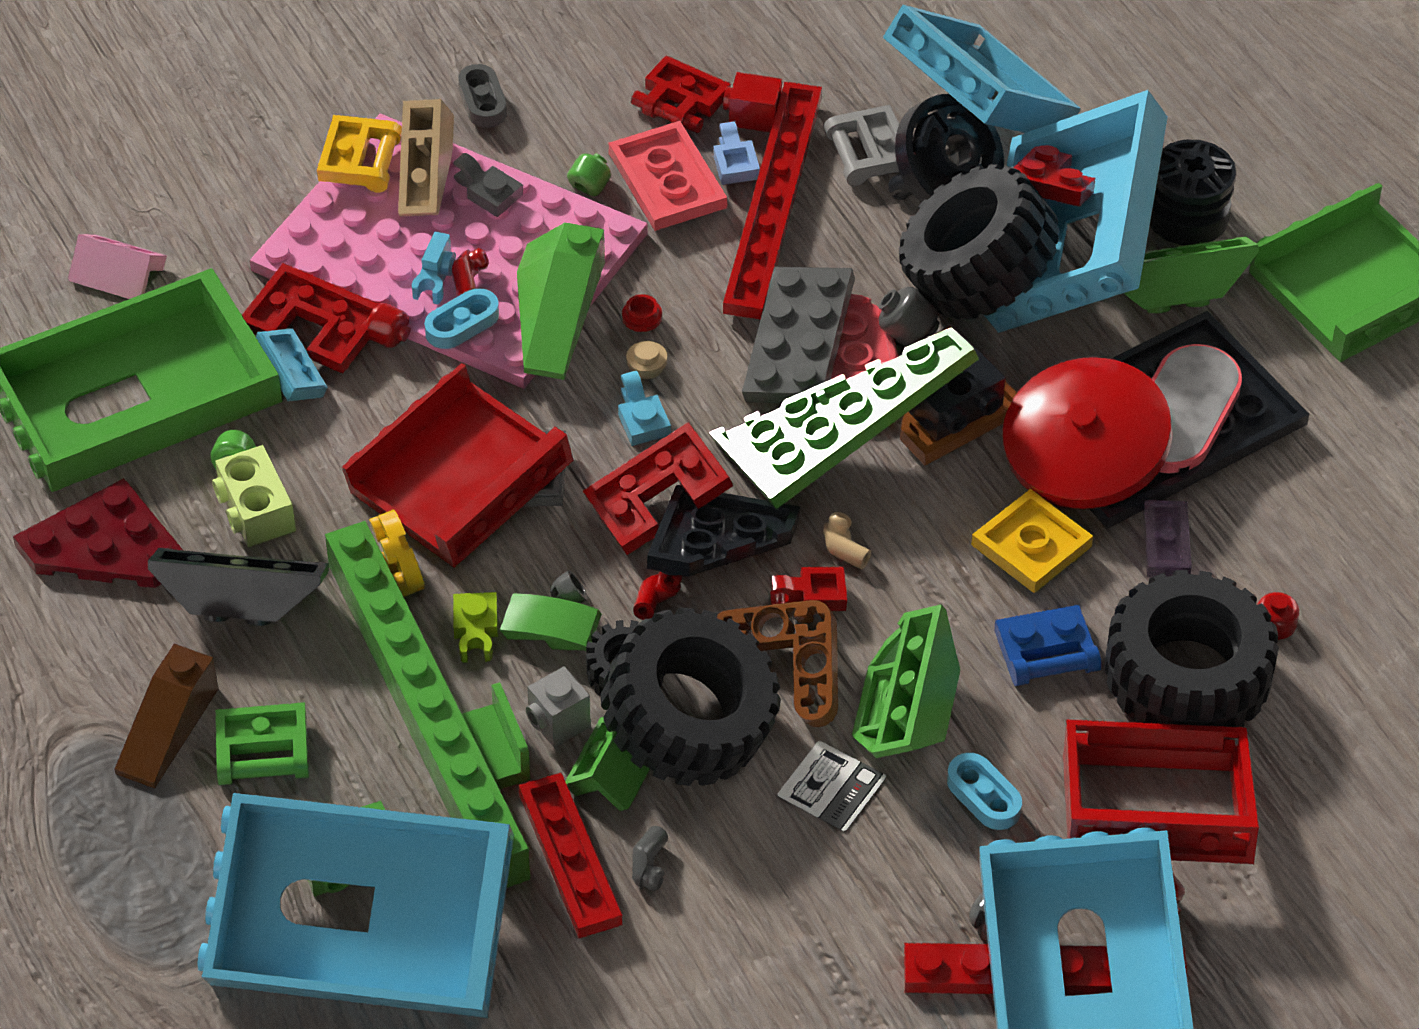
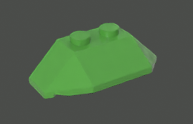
[1124,236,1259,313]
[852,604,960,758]

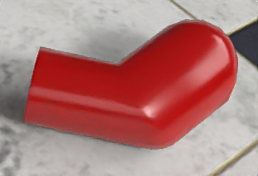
[451,248,489,296]
[633,572,682,620]

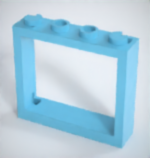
[883,5,1081,133]

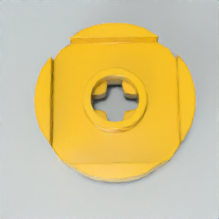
[369,510,425,597]

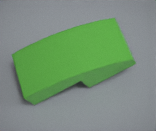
[500,593,602,651]

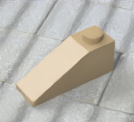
[398,99,454,217]

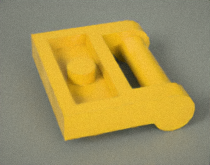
[317,115,402,193]

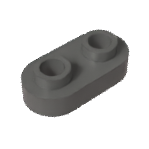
[458,64,507,128]

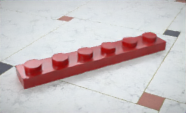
[904,943,1188,996]

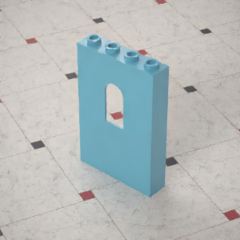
[984,90,1168,333]
[197,793,514,1018]
[979,828,1193,1029]

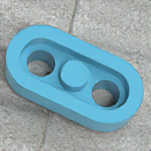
[425,288,499,349]
[947,753,1022,830]

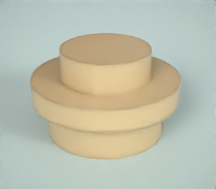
[626,341,667,379]

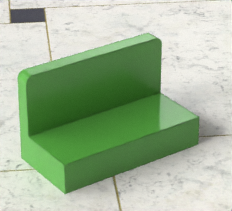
[462,682,531,790]
[565,717,650,811]

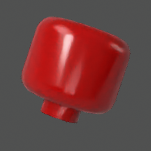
[366,302,411,348]
[1257,592,1299,640]

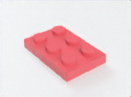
[608,121,727,231]

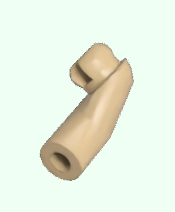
[823,512,871,569]

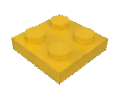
[971,489,1093,593]

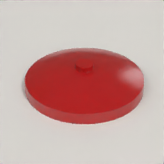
[1003,357,1173,509]

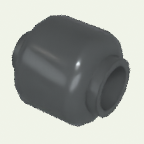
[879,287,940,347]

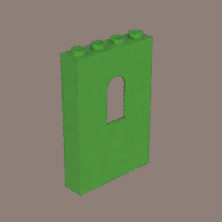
[0,268,283,492]

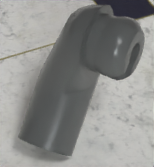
[632,826,668,891]

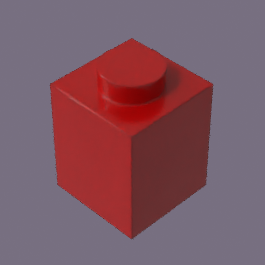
[723,72,782,132]

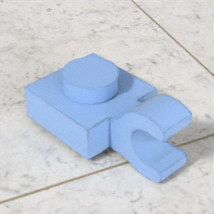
[713,121,760,185]

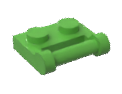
[215,702,309,785]

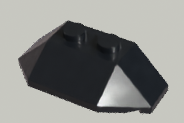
[148,548,329,626]

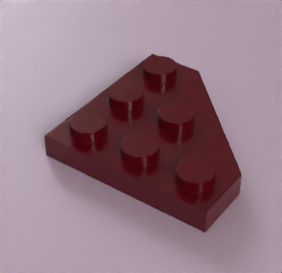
[13,478,184,588]

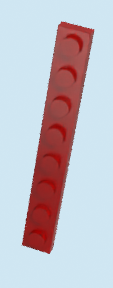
[723,81,822,320]

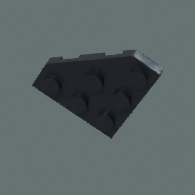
[646,484,800,577]

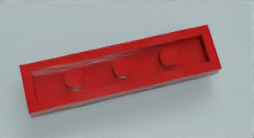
[519,772,623,939]

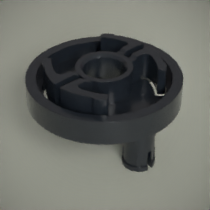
[888,94,1004,202]

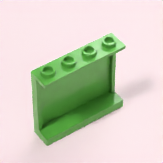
[1249,182,1419,362]

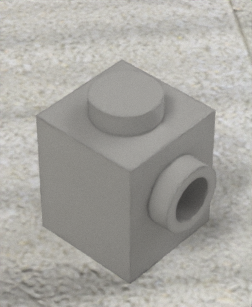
[526,666,591,747]

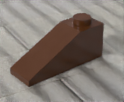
[114,644,219,789]

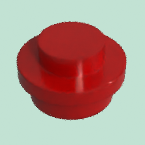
[622,294,662,332]

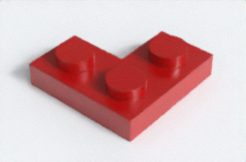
[1013,145,1096,207]

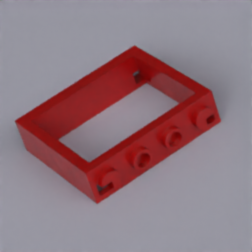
[1063,719,1259,864]

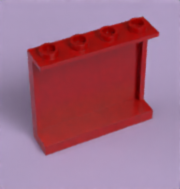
[342,363,574,568]

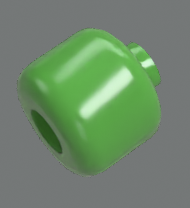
[567,153,611,196]
[210,430,256,470]

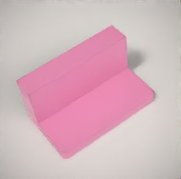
[68,234,167,299]

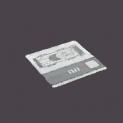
[777,741,886,831]

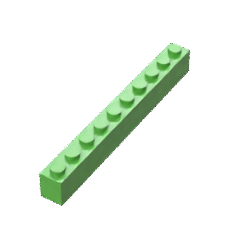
[325,521,531,888]

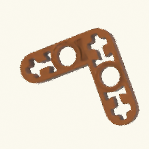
[717,600,838,727]

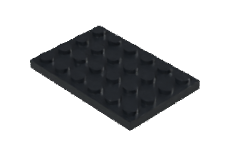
[1089,311,1309,529]

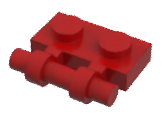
[631,55,731,133]

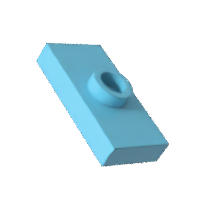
[256,328,328,401]

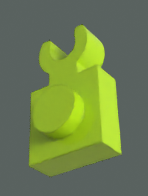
[453,592,498,663]

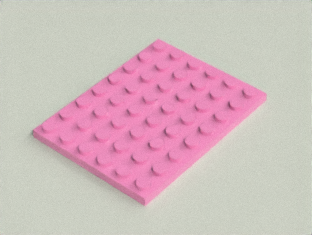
[250,113,648,389]

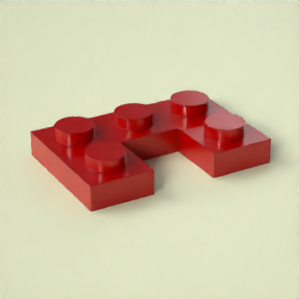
[242,263,378,374]
[583,422,734,555]

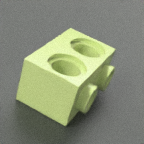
[212,445,296,547]

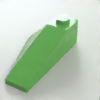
[517,222,605,380]

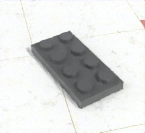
[742,267,855,403]

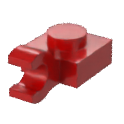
[770,567,848,611]

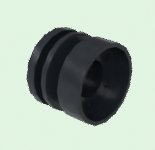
[1150,140,1236,245]

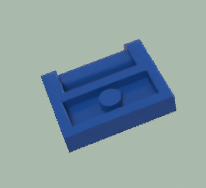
[994,605,1102,686]

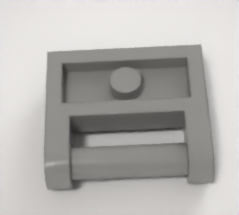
[823,105,899,186]

